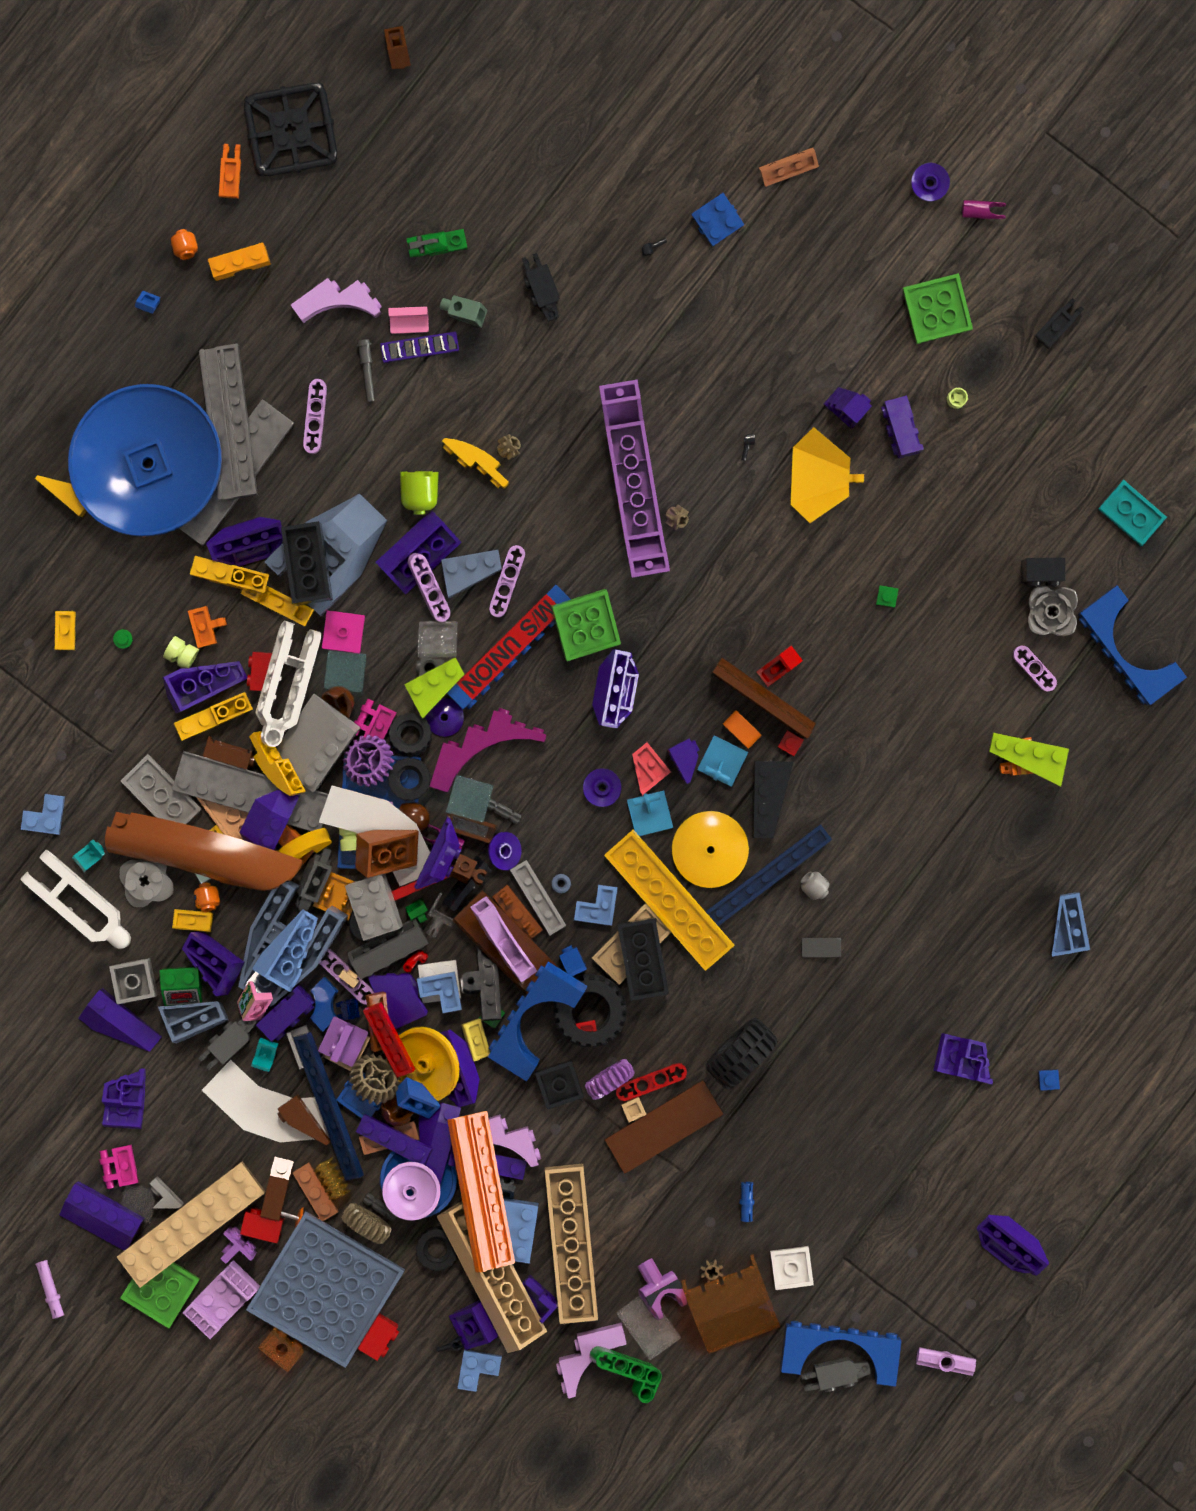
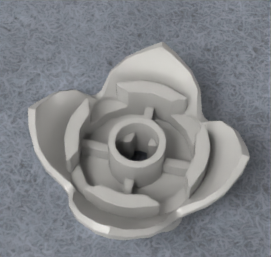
[1028,586,1078,636]
[120,859,174,907]

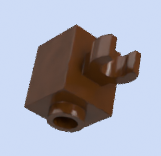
[450,854,487,885]

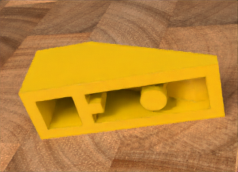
[35,475,87,517]

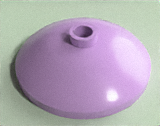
[382,1162,440,1221]

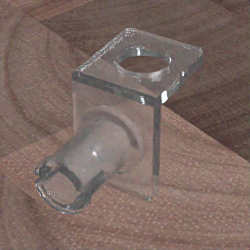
[426,892,453,938]

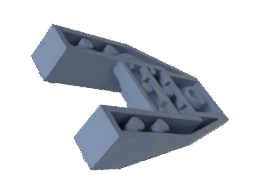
[265,494,387,616]
[238,880,349,1006]

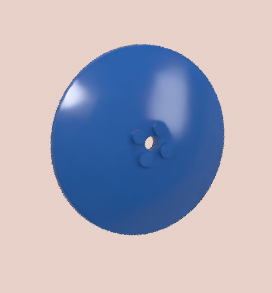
[68,384,222,537]

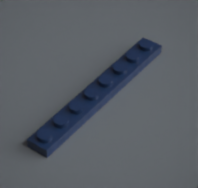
[705,824,832,926]
[293,1032,364,1181]

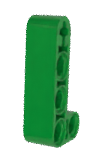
[590,1346,662,1403]

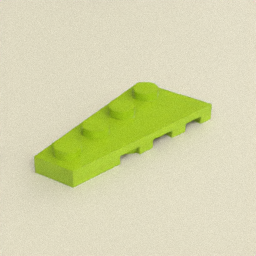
[989,733,1069,787]

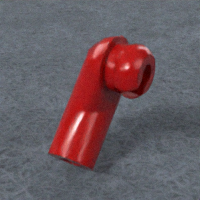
[403,951,428,972]

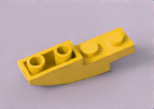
[442,438,509,489]
[190,556,269,594]
[173,692,253,741]
[249,731,306,796]

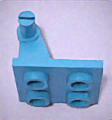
[697,736,748,787]
[627,790,673,836]

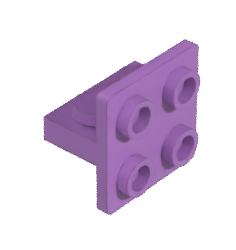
[318,1017,368,1067]
[220,1226,257,1264]

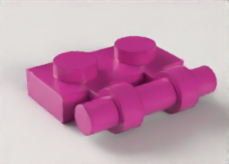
[354,699,397,739]
[99,1144,139,1189]

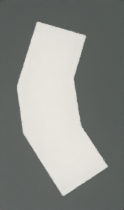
[319,786,430,886]
[202,1060,330,1142]

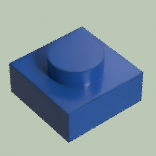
[135,291,161,314]
[1038,1069,1060,1090]

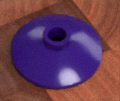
[911,163,950,201]
[426,698,464,737]
[583,768,621,807]
[488,832,521,870]

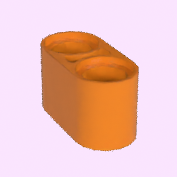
[723,710,762,749]

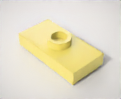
[461,1018,490,1061]

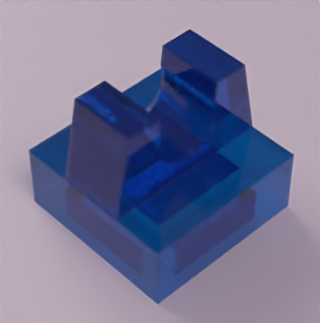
[336,998,360,1020]

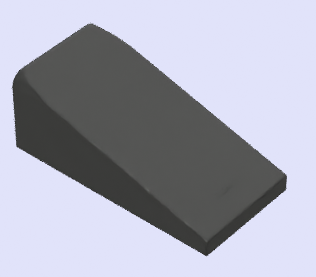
[802,937,841,957]

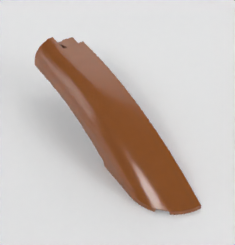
[105,812,303,890]

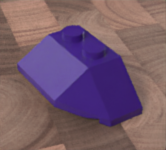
[206,517,283,566]
[592,649,639,728]
[239,789,299,850]
[414,816,462,889]
[440,1030,480,1107]
[977,1215,1049,1276]

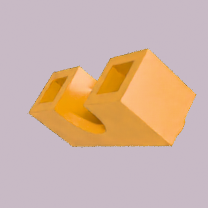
[208,243,271,281]

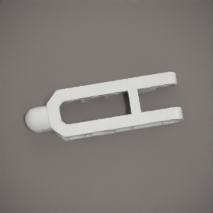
[255,621,321,747]
[21,850,131,949]

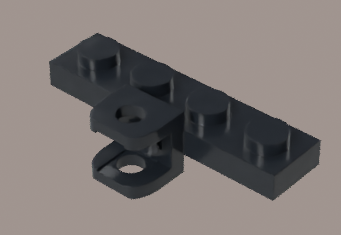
[461,946,502,1021]

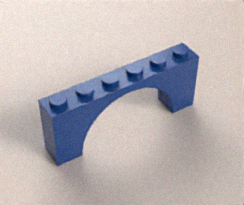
[1078,585,1187,705]
[488,962,587,1081]
[780,1321,902,1386]

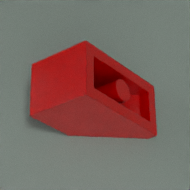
[757,645,803,687]

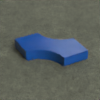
[310,977,338,1032]

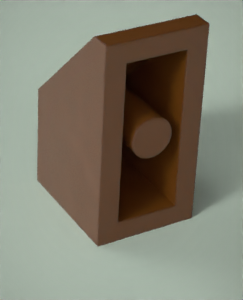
[384,26,411,69]

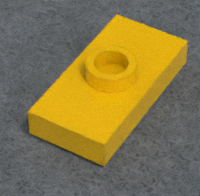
[55,611,76,650]
[172,909,213,932]

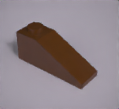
[277,1094,331,1145]
[260,1157,294,1221]

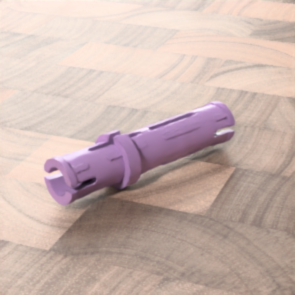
[35,1260,64,1319]

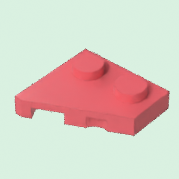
[632,743,671,795]

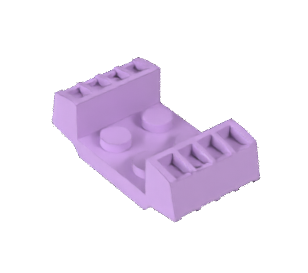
[182,1260,260,1339]

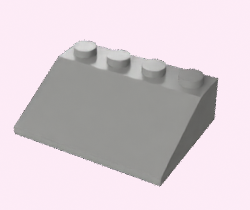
[276,694,361,792]

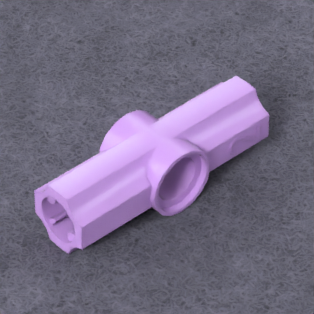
[916,1347,976,1376]

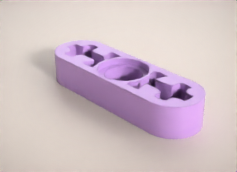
[1013,646,1057,692]

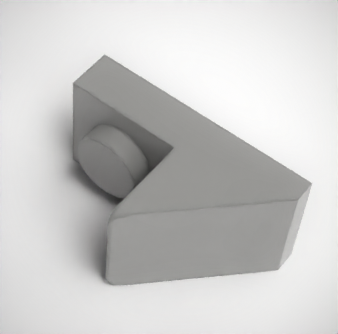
[150,1176,184,1208]

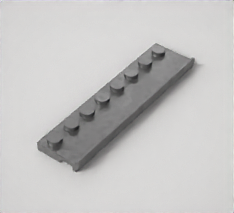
[199,343,258,501]
[179,399,295,546]
[172,751,328,831]

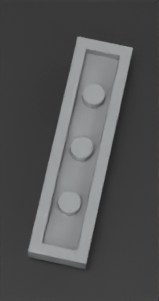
[510,860,566,935]

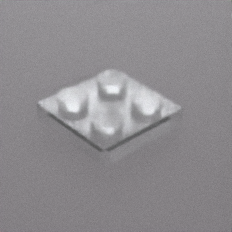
[418,621,458,658]

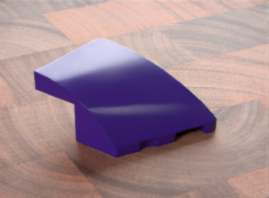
[368,973,428,1029]
[933,1033,993,1084]
[102,1068,146,1129]

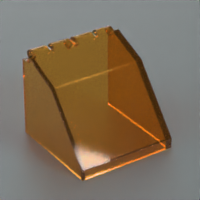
[682,1254,780,1354]

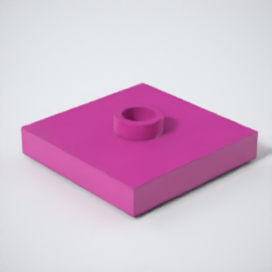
[322,610,365,654]

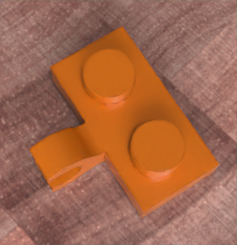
[188,606,227,648]

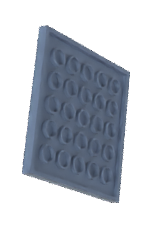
[246,1211,405,1368]

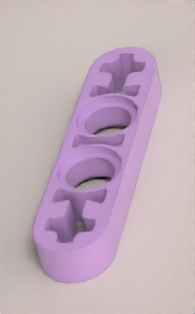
[303,379,327,454]
[489,545,525,617]
[408,553,451,622]
[319,949,374,1005]

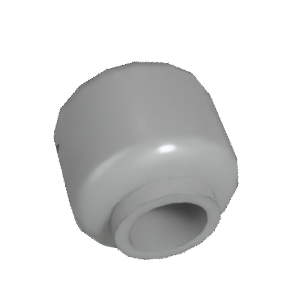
[801,872,829,900]

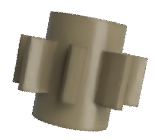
[497,434,521,460]
[665,505,689,530]
[700,1259,723,1283]

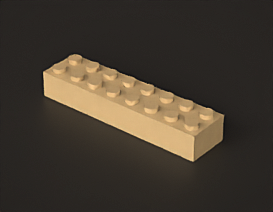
[117,1161,265,1288]
[545,1164,598,1324]
[437,1201,547,1353]

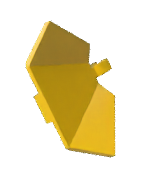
[791,427,864,523]

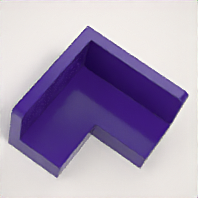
[522,1275,558,1323]

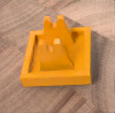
[313,872,355,920]

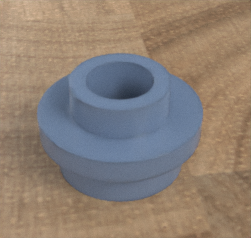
[552,874,571,893]

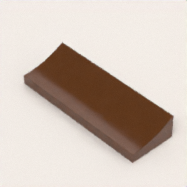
[711,658,816,739]
[452,890,560,995]
[605,1080,723,1174]

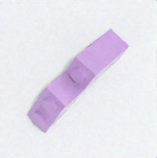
[291,278,382,323]
[470,897,537,982]
[488,1115,541,1167]
[556,1323,626,1398]

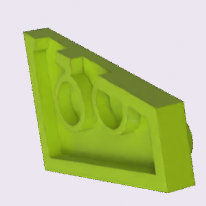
[404,657,465,719]

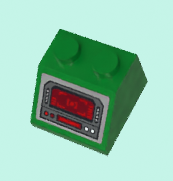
[160,967,203,1006]

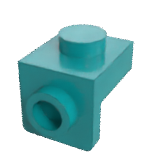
[72,840,105,872]
[251,1038,279,1072]

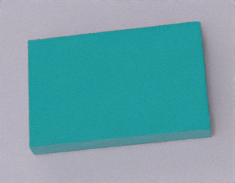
[1098,480,1167,546]

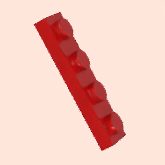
[363,1002,416,1078]

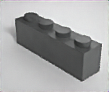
[347,918,429,979]

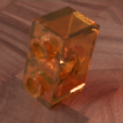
[258,1327,304,1372]

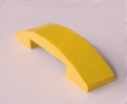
[241,586,314,626]
[278,828,332,859]

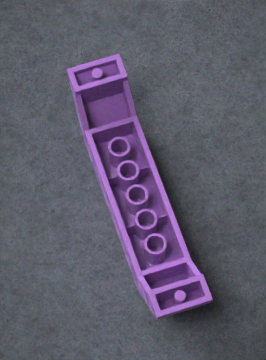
[599,380,670,578]

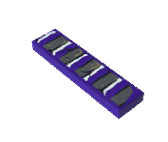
[380,332,459,363]

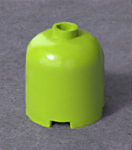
[400,471,438,515]

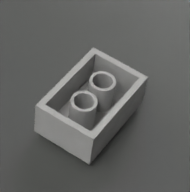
[345,874,403,941]

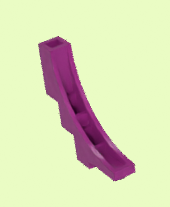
[429,708,547,792]

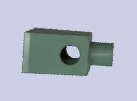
[440,295,487,328]

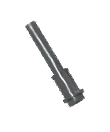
[357,339,375,402]

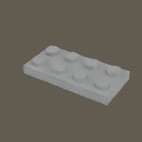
[121,754,202,824]

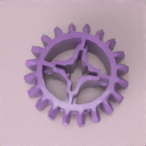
[342,735,394,787]
[585,1059,635,1100]

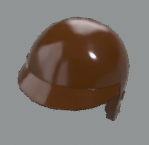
[321,686,354,718]
[399,802,430,833]
[381,1095,414,1127]

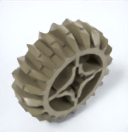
[349,1053,401,1105]
[341,1203,392,1244]

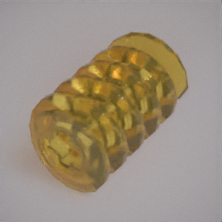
[313,1157,351,1200]

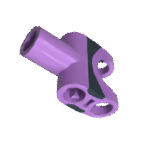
[637,1258,687,1320]

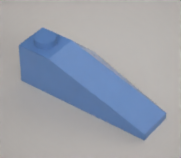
[252,909,318,992]

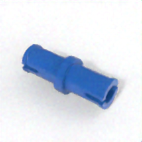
[739,1182,755,1222]

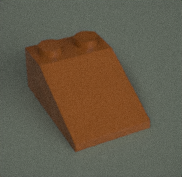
[355,830,419,878]

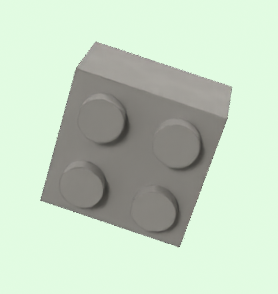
[109,958,158,1004]

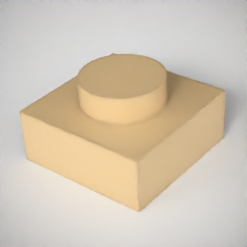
[338,969,359,988]
[621,1097,646,1122]

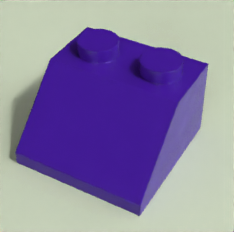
[449,1301,498,1350]

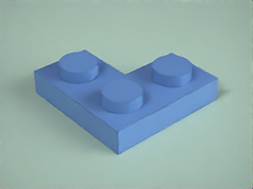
[21,794,65,835]
[574,885,617,926]
[417,971,462,1013]
[458,1349,502,1392]

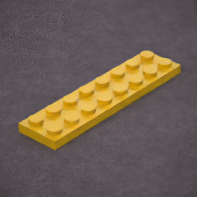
[604,830,735,971]

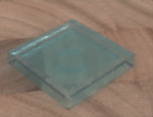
[324,650,367,692]
[446,775,494,823]

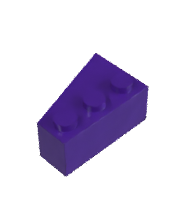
[824,387,872,429]
[881,396,924,459]
[182,931,245,996]
[256,985,315,1042]

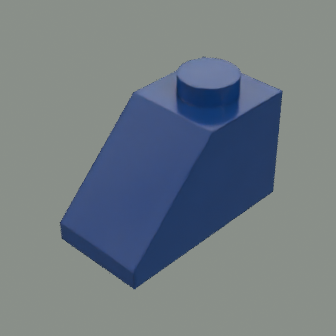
[559,945,587,976]
[396,1077,440,1118]

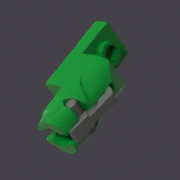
[406,229,468,257]

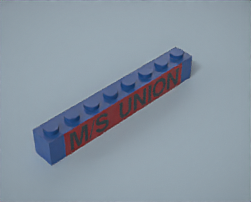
[447,585,571,709]

